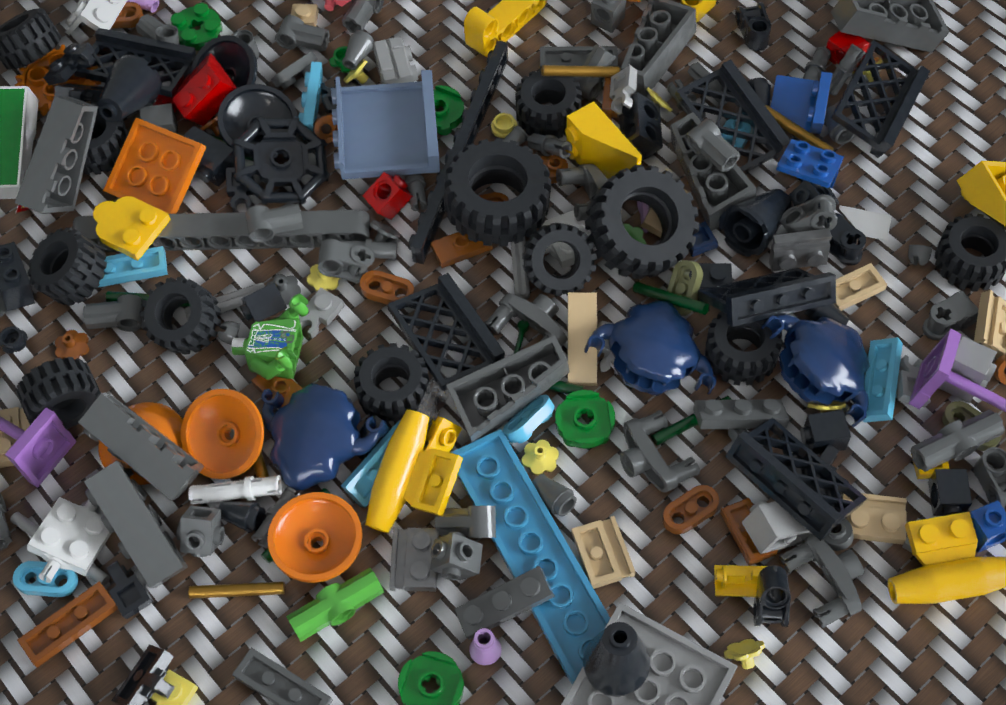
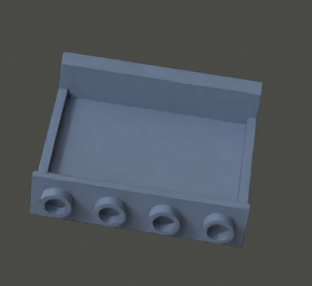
[331,70,440,180]

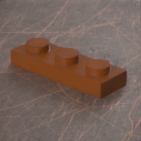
[17,581,118,668]

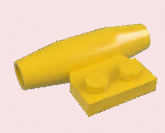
[365,410,463,533]
[888,512,1006,604]

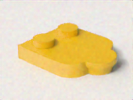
[93,196,171,261]

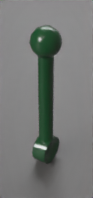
[514,320,529,353]

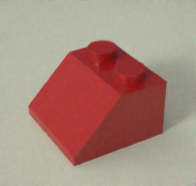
[172,53,237,126]

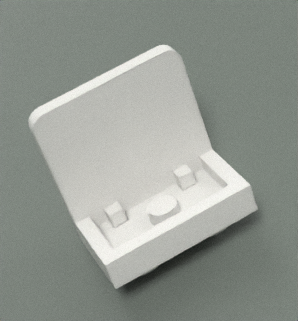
[65,0,127,36]

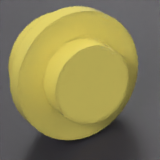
[491,113,518,138]

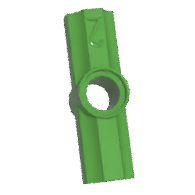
[286,568,384,642]

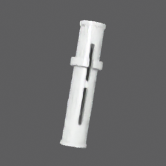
[188,475,283,505]

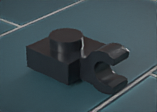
[107,561,154,619]

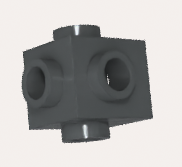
[176,506,225,557]
[430,532,483,581]

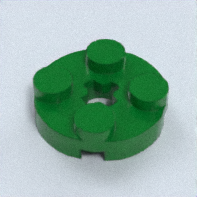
[170,3,223,51]
[433,85,465,136]
[555,390,615,449]
[398,651,464,705]

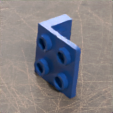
[771,71,832,134]
[776,139,844,188]

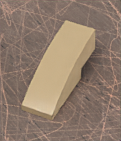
[567,292,597,386]

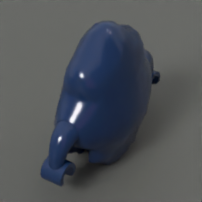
[584,300,716,396]
[760,315,870,427]
[261,383,388,490]

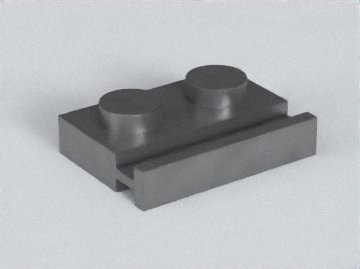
[769,228,832,271]
[389,527,439,592]

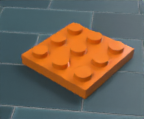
[103,117,206,214]

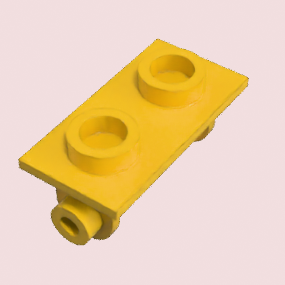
[424,416,462,453]
[714,565,767,597]

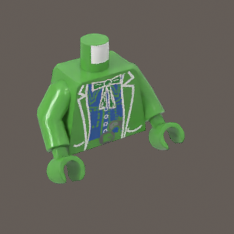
[232,293,309,380]

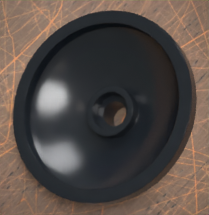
[190,35,258,113]
[218,84,298,158]

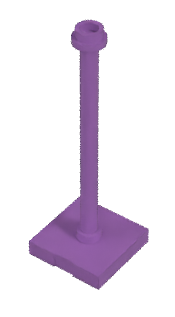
[909,329,1006,412]
[0,408,77,488]

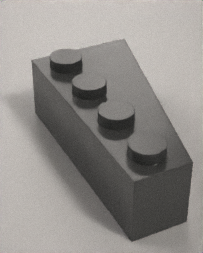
[621,0,696,97]
[446,335,570,442]

